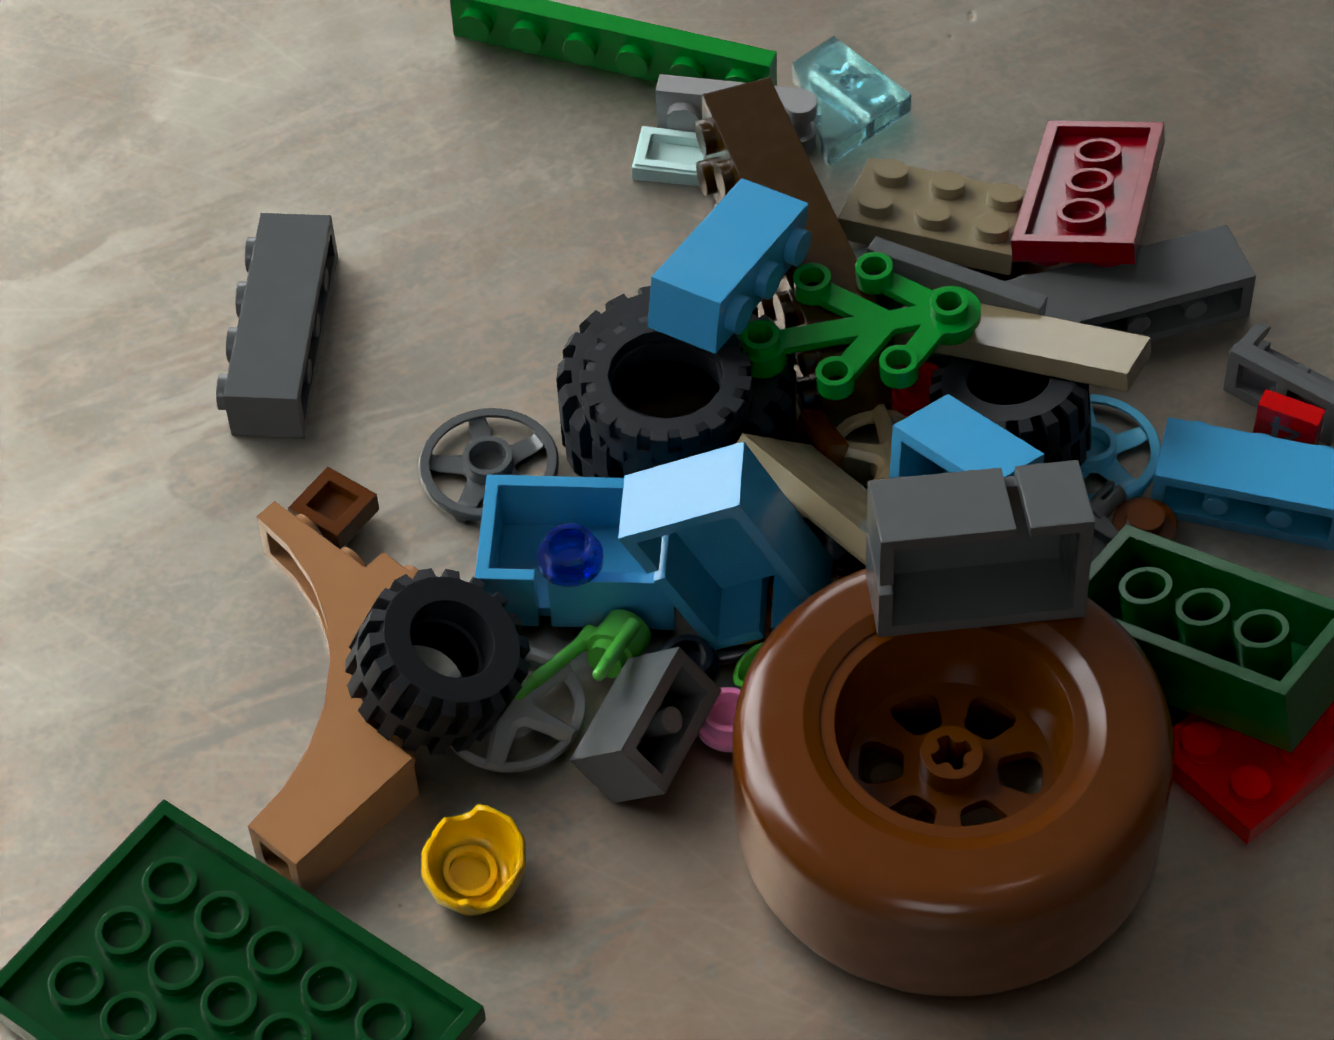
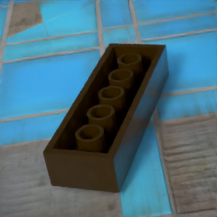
[695,77,895,428]

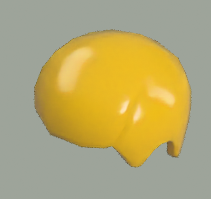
[421,804,526,916]

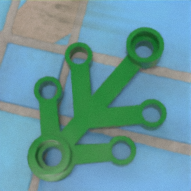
[737,252,981,400]

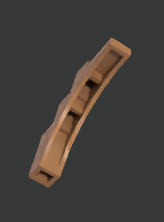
[248,501,419,894]

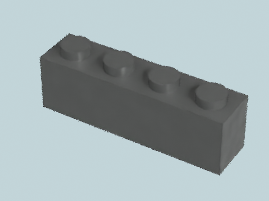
[216,213,338,438]
[1005,225,1256,342]

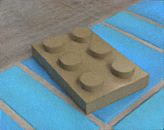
[838,158,1026,276]

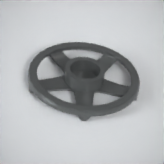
[419,408,559,523]

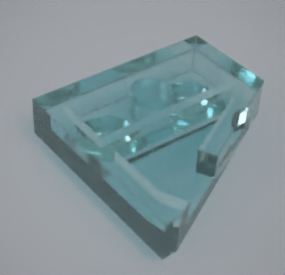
[792,36,911,165]

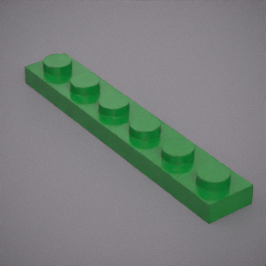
[450,0,777,86]

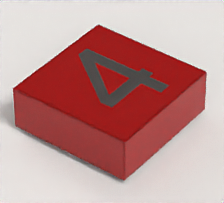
[1253,389,1326,445]

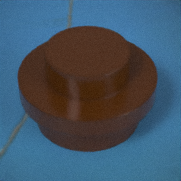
[1112,497,1177,541]

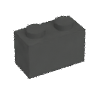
[569,647,722,803]

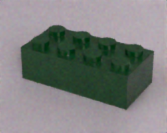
[1087,524,1334,753]

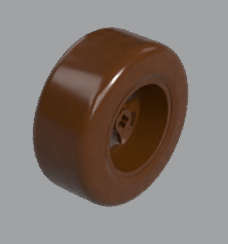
[732,569,1175,997]

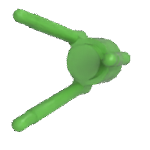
[515,609,651,700]

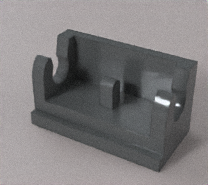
[1223,322,1334,446]

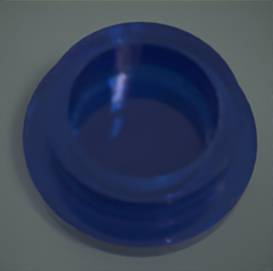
[537,523,604,587]

